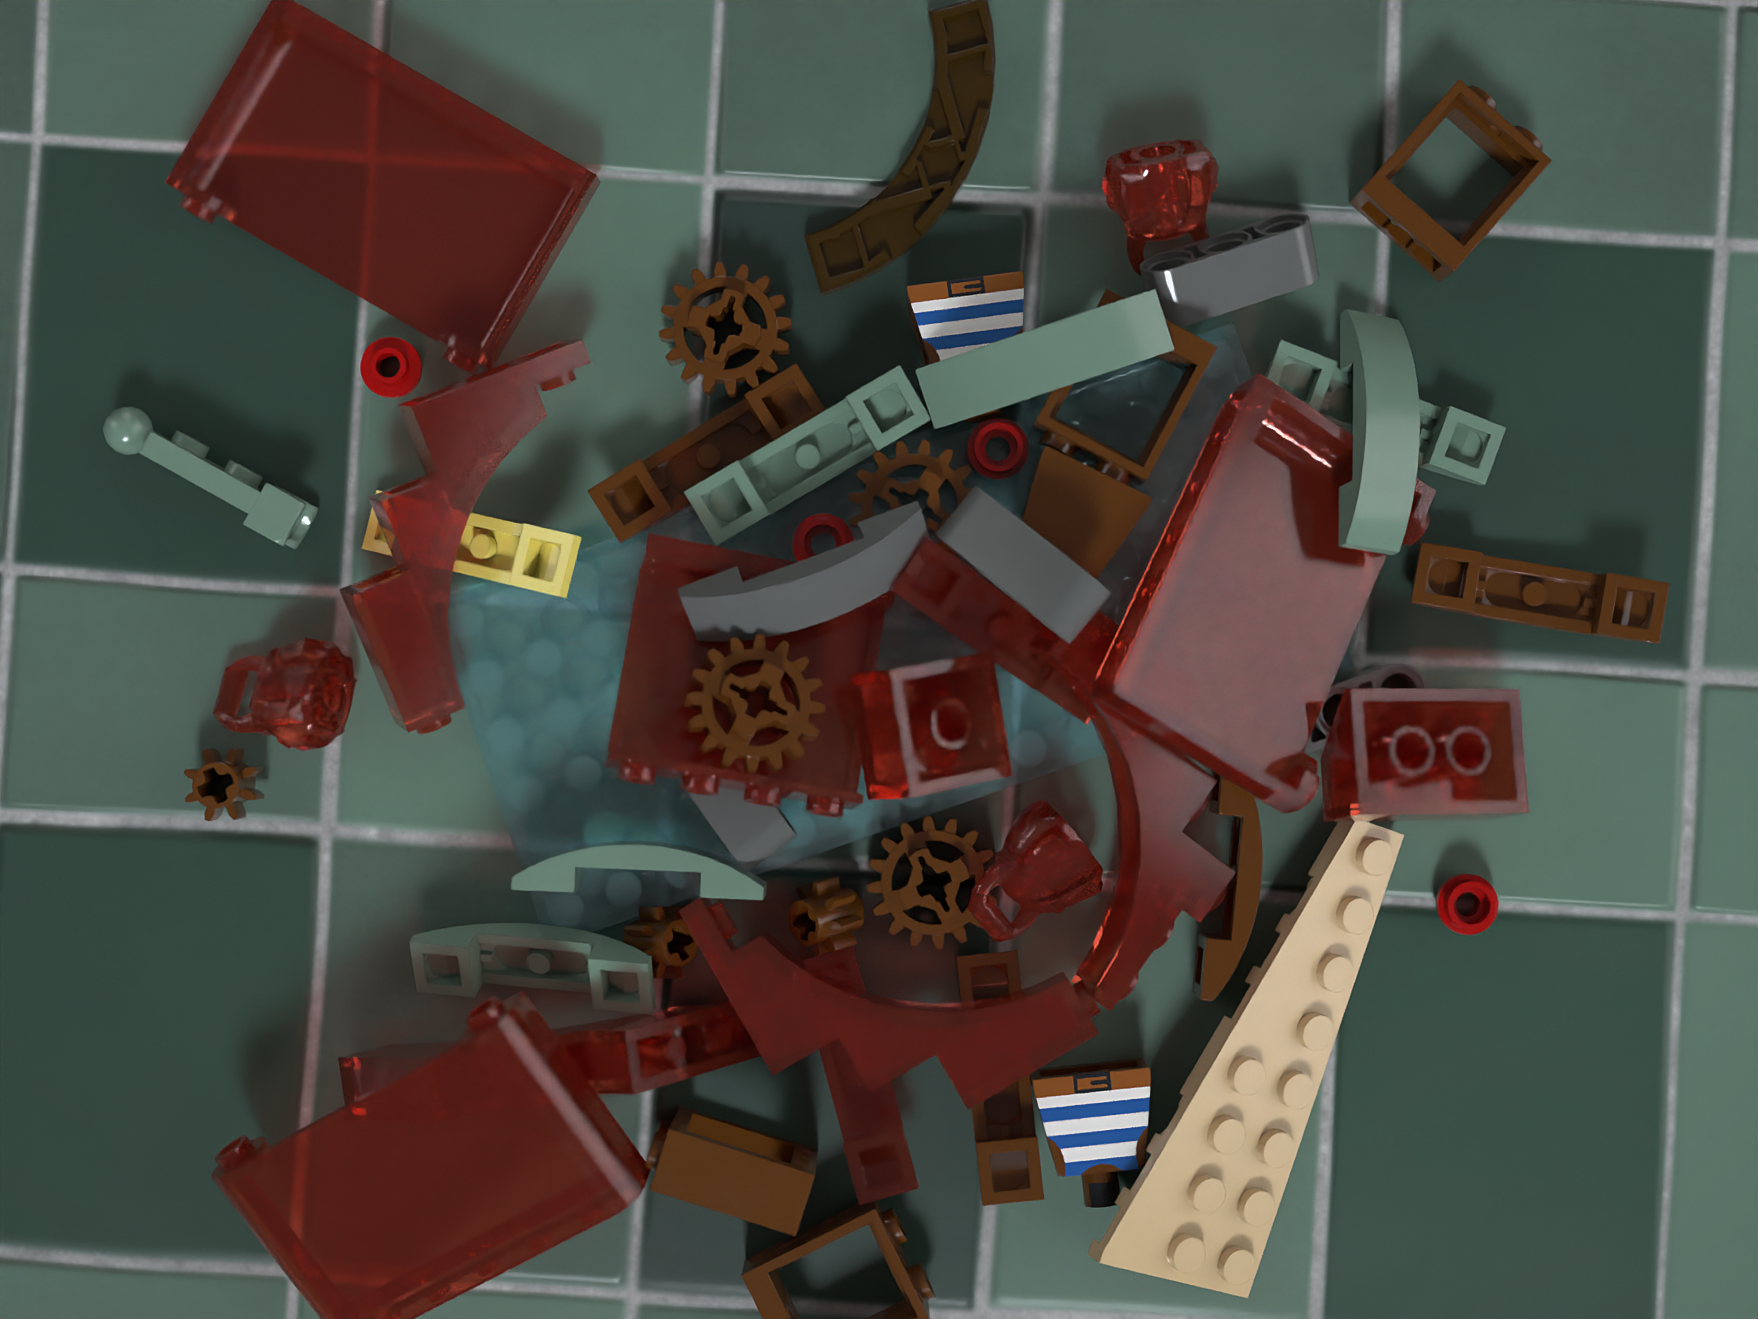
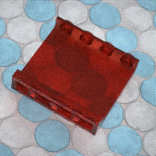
[604,533,896,818]

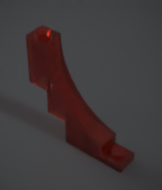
[339,339,591,734]
[678,896,1101,1109]
[338,993,770,1122]

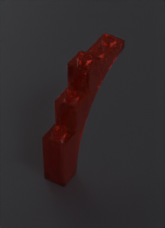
[1029,610,1236,1012]

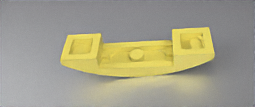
[362,490,582,598]

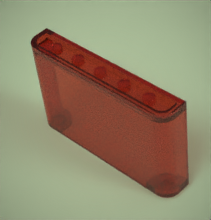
[165,0,601,376]
[1092,373,1436,814]
[211,990,651,1319]

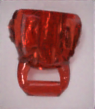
[1101,139,1219,277]
[212,637,357,751]
[968,800,1103,942]

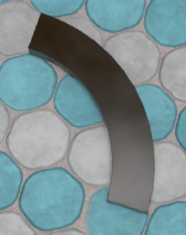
[804,0,996,297]

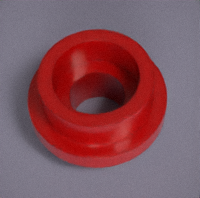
[360,337,423,398]
[967,418,1029,480]
[792,513,854,562]
[1436,873,1499,935]

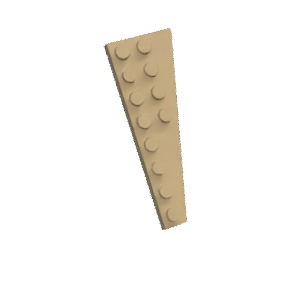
[1087,814,1404,1298]

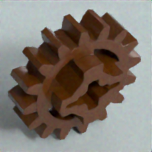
[659,262,793,398]
[848,440,972,575]
[684,634,825,776]
[867,814,1000,949]

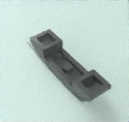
[677,501,934,642]

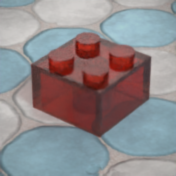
[847,651,1013,800]

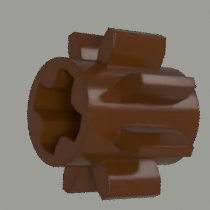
[184,747,264,821]
[788,876,865,956]
[623,906,698,979]

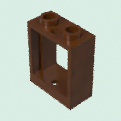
[1349,79,1552,282]
[1032,288,1218,486]
[644,1106,818,1236]
[741,1195,935,1319]

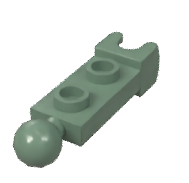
[103,407,318,549]

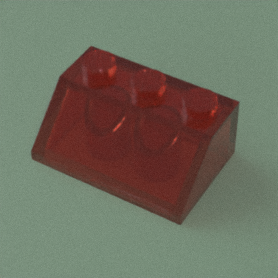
[1320,688,1529,822]

